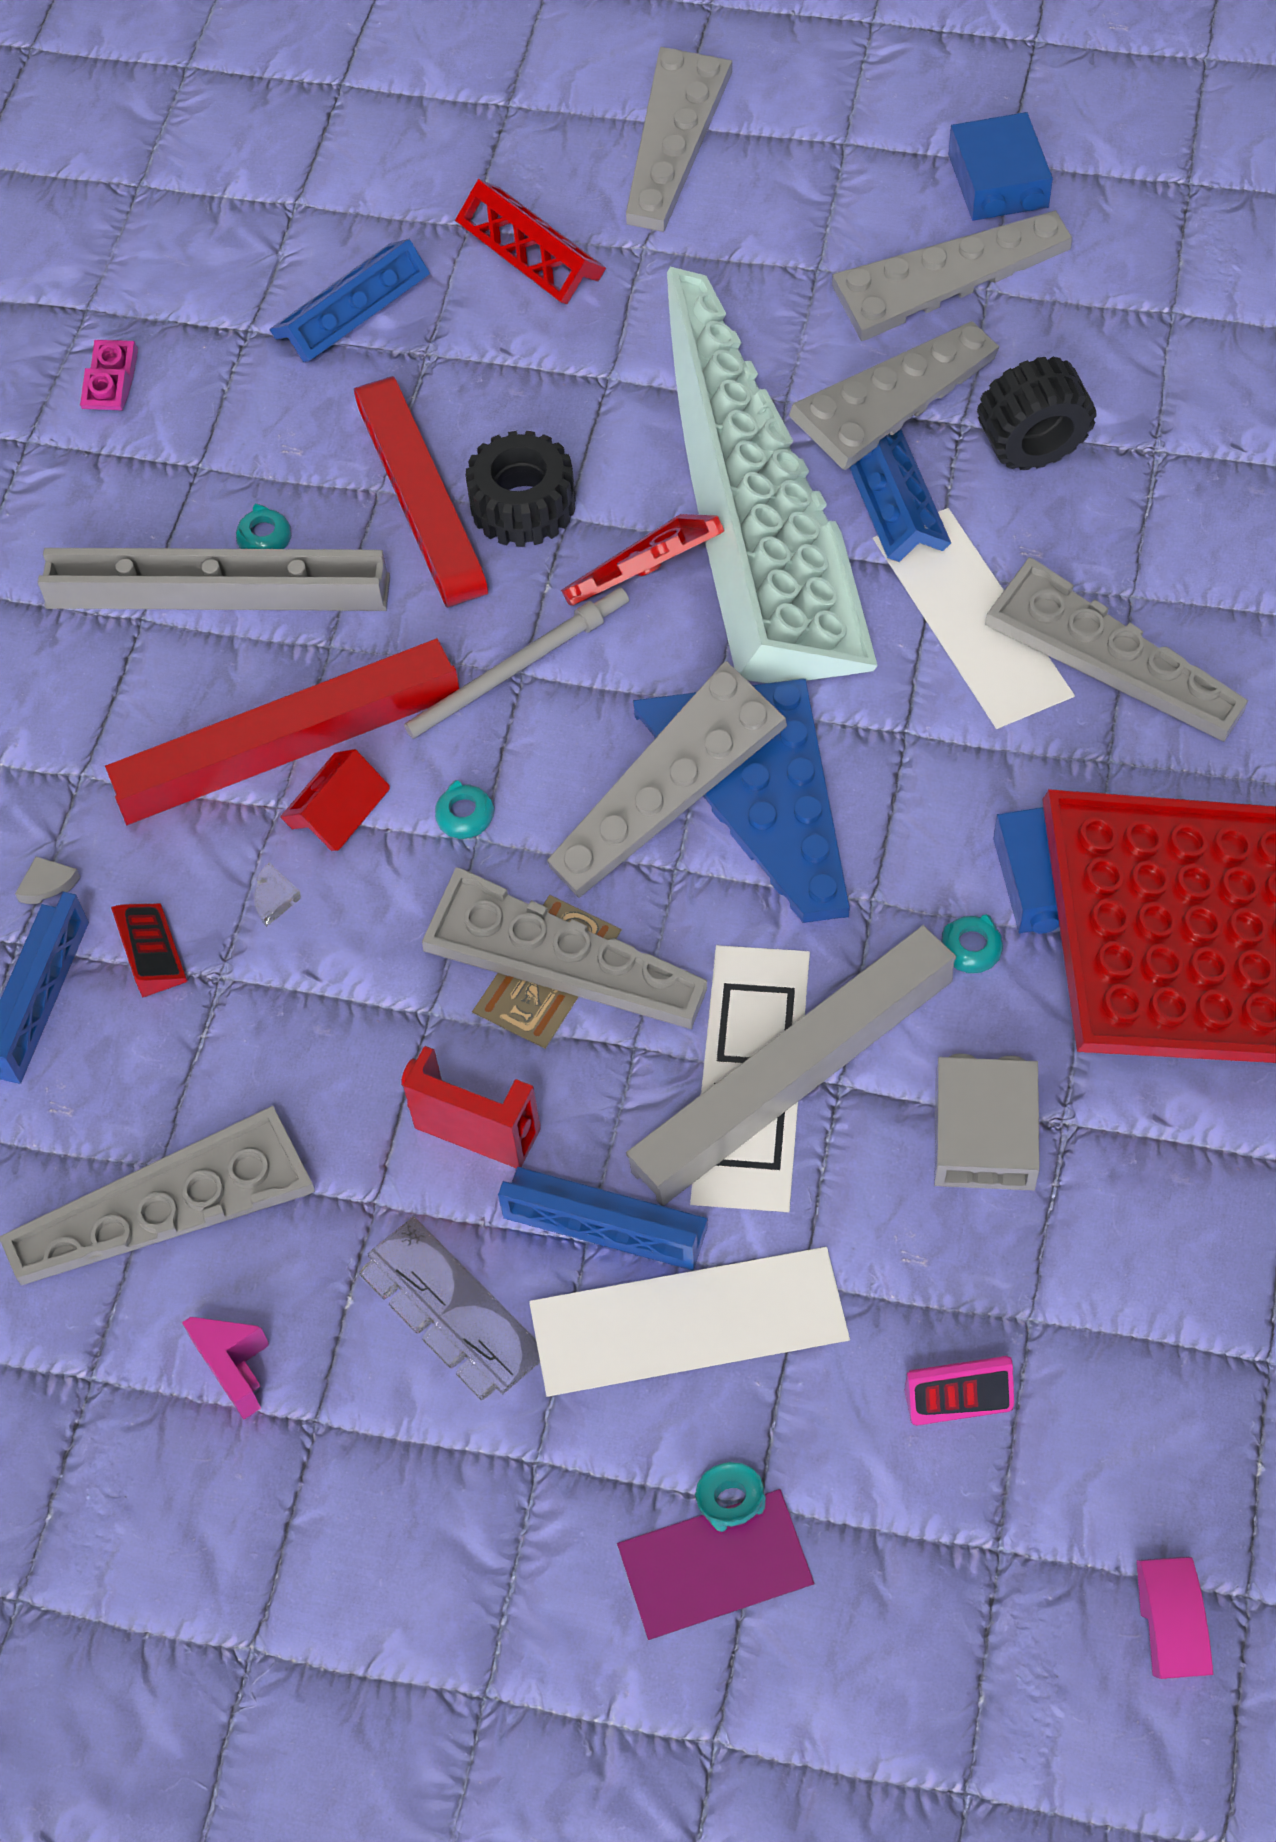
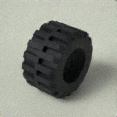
[977,356,1097,470]
[465,431,576,547]

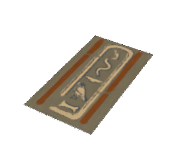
[472,895,622,1049]

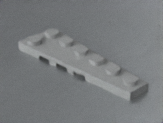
[626,47,732,232]
[832,210,1072,341]
[789,321,999,470]
[985,557,1248,742]
[547,661,787,898]
[422,867,707,1029]
[0,1106,315,1286]

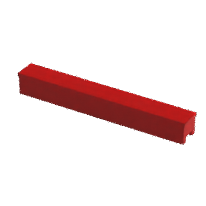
[105,638,459,826]

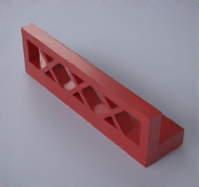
[455,179,606,304]

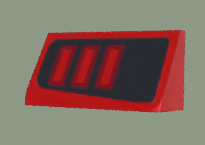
[111,903,188,998]

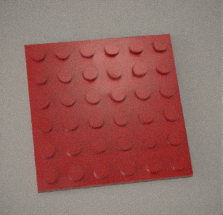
[1042,789,1276,1063]

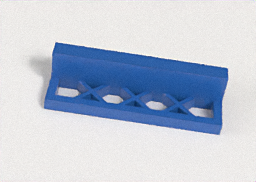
[269,239,430,362]
[849,429,951,562]
[0,892,89,1084]
[498,1167,708,1271]

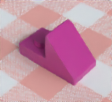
[182,1317,269,1420]

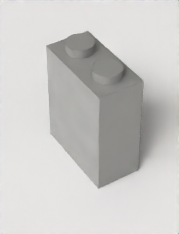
[934,1054,1039,1191]

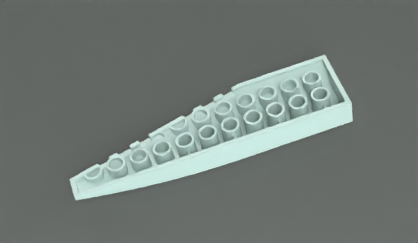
[667,266,878,683]

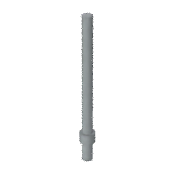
[404,587,629,739]

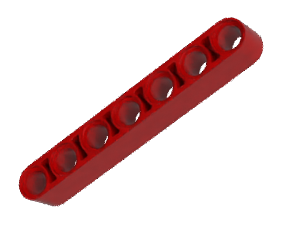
[353,376,488,608]

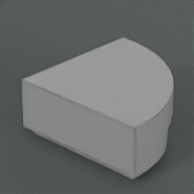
[15,857,80,904]

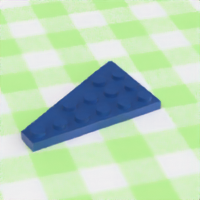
[633,679,850,923]

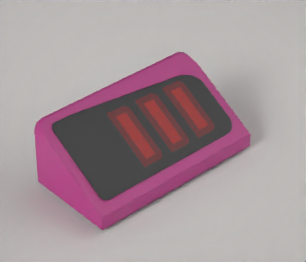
[904,1356,1014,1426]

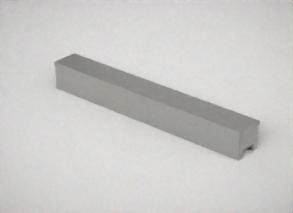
[38,548,390,611]
[626,925,956,1206]

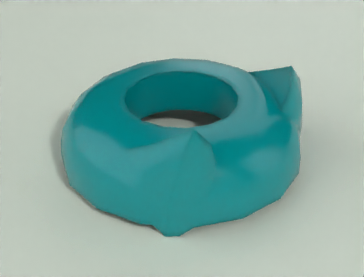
[236,503,291,549]
[435,780,495,839]
[941,914,1003,973]
[695,1462,766,1532]

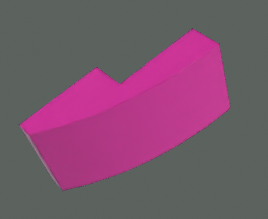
[80,340,138,410]
[1137,1556,1213,1679]

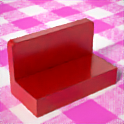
[280,749,390,851]

